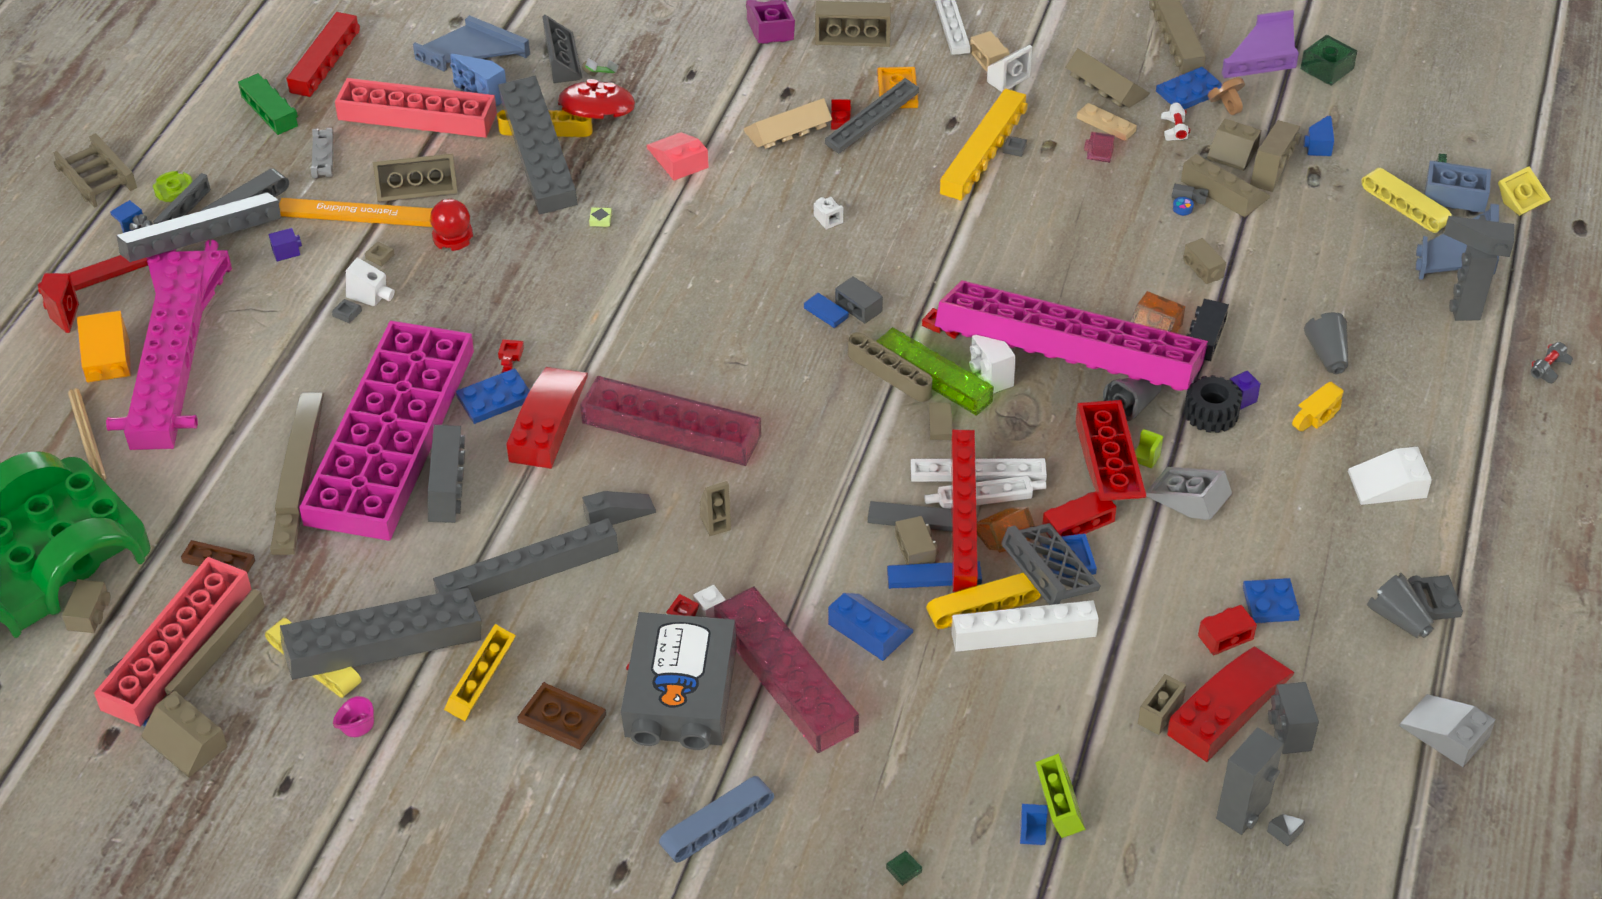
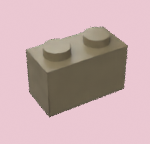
[895,516,939,565]
[62,579,111,633]
[1138,674,1186,735]

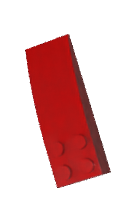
[506,367,588,469]
[1076,400,1146,501]
[1167,646,1294,762]

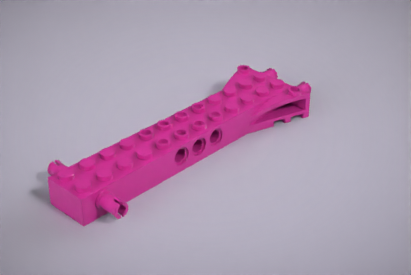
[106,240,232,450]

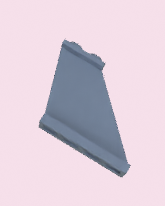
[413,15,530,72]
[1416,204,1499,279]

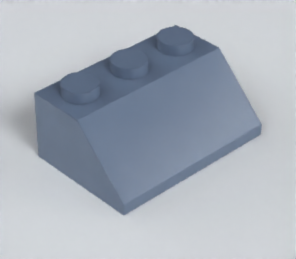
[1424,161,1491,212]

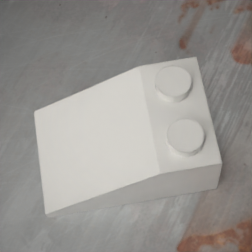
[1348,447,1432,505]

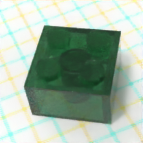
[1300,34,1357,86]

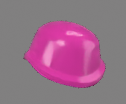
[333,696,374,738]

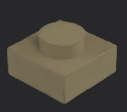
[365,242,395,266]

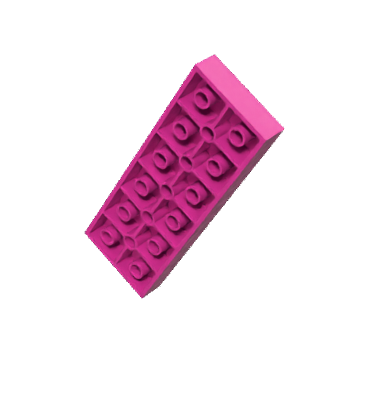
[935,280,1208,391]
[299,321,474,541]

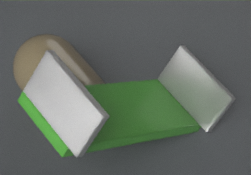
[582,58,619,76]

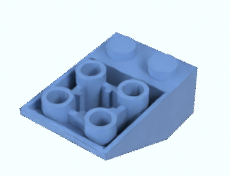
[450,53,506,107]

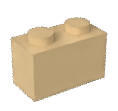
[970,31,1010,71]

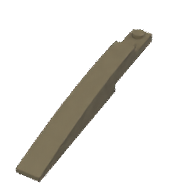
[270,392,324,555]

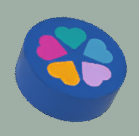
[1173,197,1194,216]

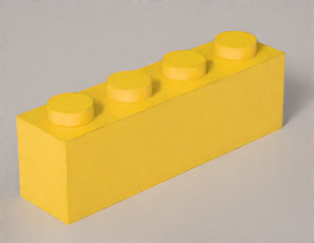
[444,624,516,721]

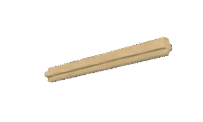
[68,388,106,481]

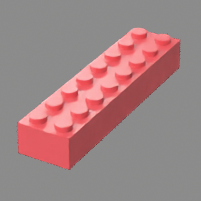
[335,78,497,138]
[94,557,252,727]

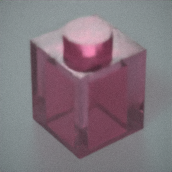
[1084,132,1115,163]

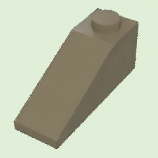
[699,481,731,536]

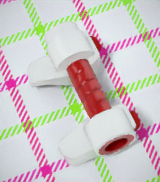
[1161,103,1191,141]

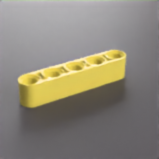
[1362,168,1452,233]
[265,618,362,698]

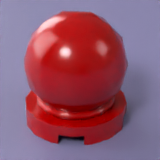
[430,198,473,251]

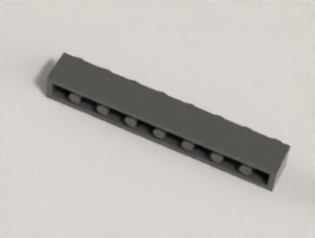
[116,193,281,262]
[433,518,619,602]

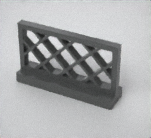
[1001,523,1101,605]

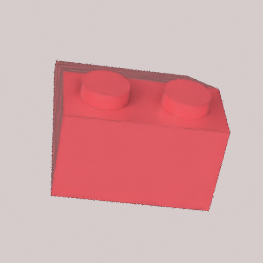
[647,132,709,181]

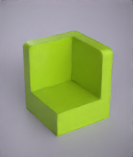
[1135,429,1163,469]

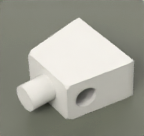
[346,258,395,306]

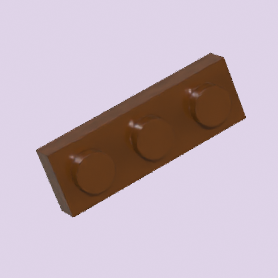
[181,540,256,574]

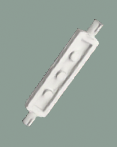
[924,476,1046,509]

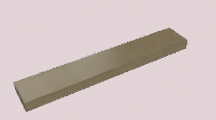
[165,589,265,698]

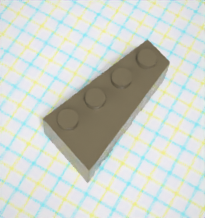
[1250,120,1302,192]

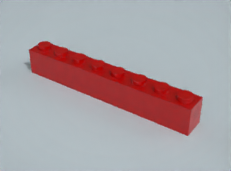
[951,429,978,592]

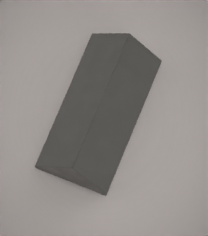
[542,14,582,83]

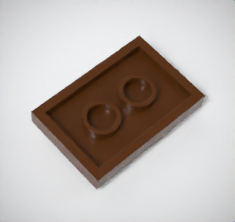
[517,682,606,750]

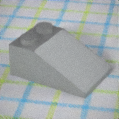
[1146,467,1232,520]
[1399,694,1496,767]

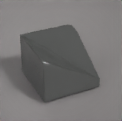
[1267,814,1305,846]

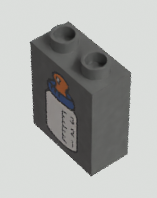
[621,612,737,750]

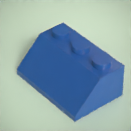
[828,593,913,661]

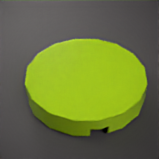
[153,171,193,202]

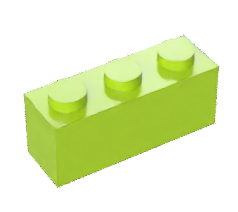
[1035,753,1086,838]

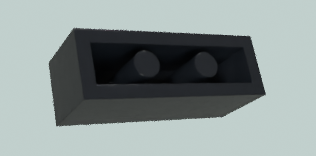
[1186,298,1229,361]

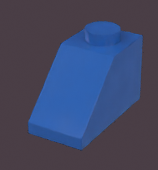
[1303,116,1334,156]

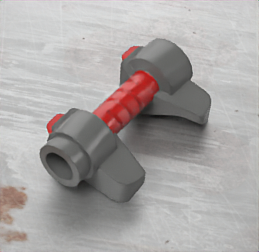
[1530,342,1573,384]

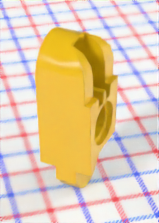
[1292,382,1344,431]

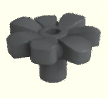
[129,214,153,230]

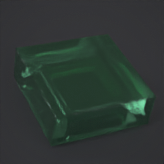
[886,850,922,886]

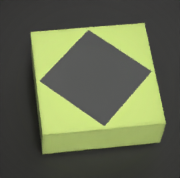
[589,207,612,227]

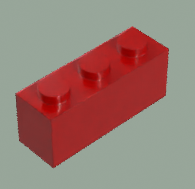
[1042,491,1117,538]

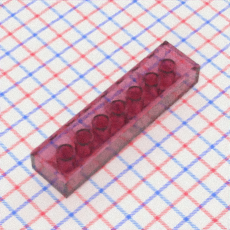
[580,376,762,466]
[714,586,859,754]

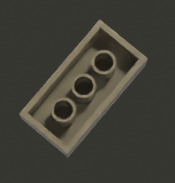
[815,1,891,47]

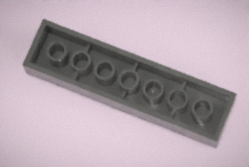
[498,75,578,215]
[280,587,482,680]

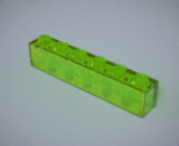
[876,327,994,416]

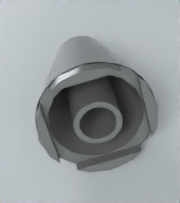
[1304,312,1348,374]
[1103,378,1162,421]
[1367,573,1434,638]

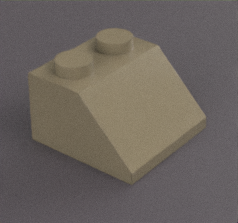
[1207,119,1262,171]

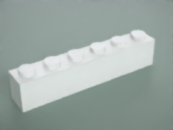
[951,600,1098,652]

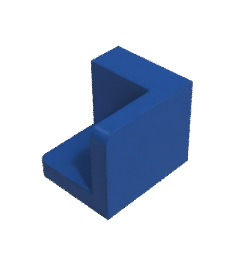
[110,200,143,233]
[1020,804,1048,845]

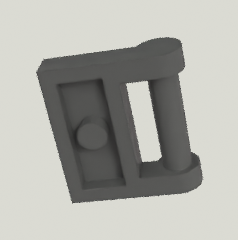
[1408,575,1463,620]

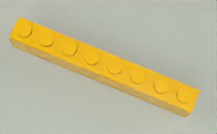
[940,88,1028,201]

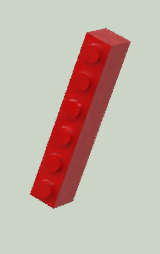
[286,12,360,97]

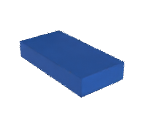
[804,293,849,328]

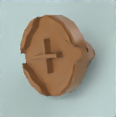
[1207,77,1245,115]

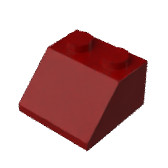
[38,273,79,333]

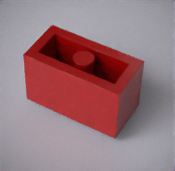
[1198,605,1257,656]

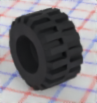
[1184,375,1242,433]

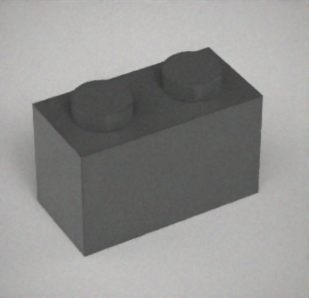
[835,276,883,324]

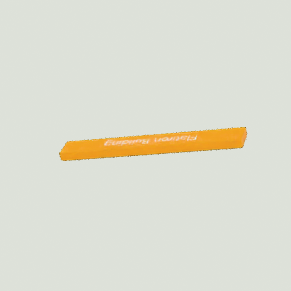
[279,198,433,227]

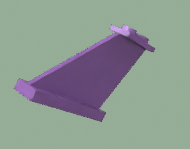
[1222,10,1299,78]

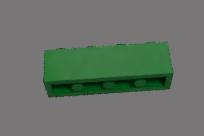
[238,73,298,135]

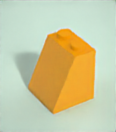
[77,310,131,383]

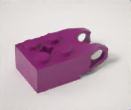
[746,0,795,44]

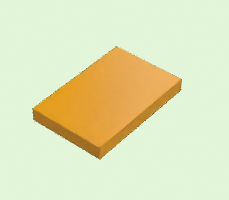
[877,67,918,108]

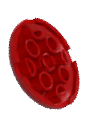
[558,79,635,119]

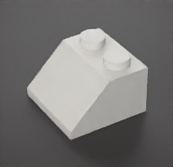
[987,45,1032,92]

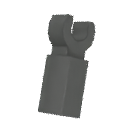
[1172,183,1209,204]

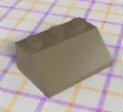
[141,691,228,777]

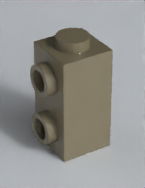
[1183,238,1226,284]

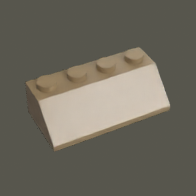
[744,98,832,149]

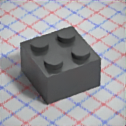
[1268,682,1319,754]

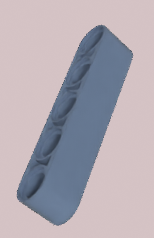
[659,776,775,863]

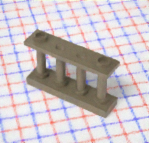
[53,133,137,208]

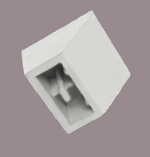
[969,335,1015,394]

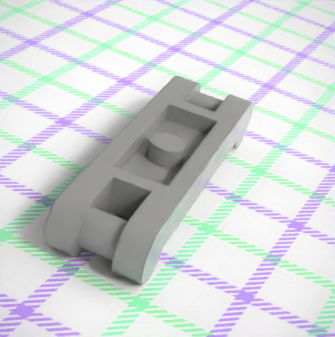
[311,127,334,178]

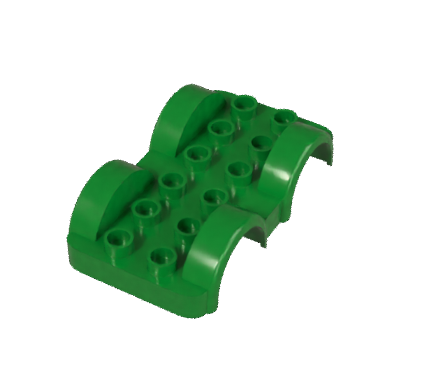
[0,451,151,638]

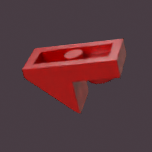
[831,99,851,130]

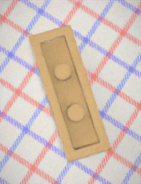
[1077,103,1137,141]

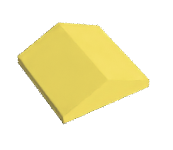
[1498,166,1551,216]

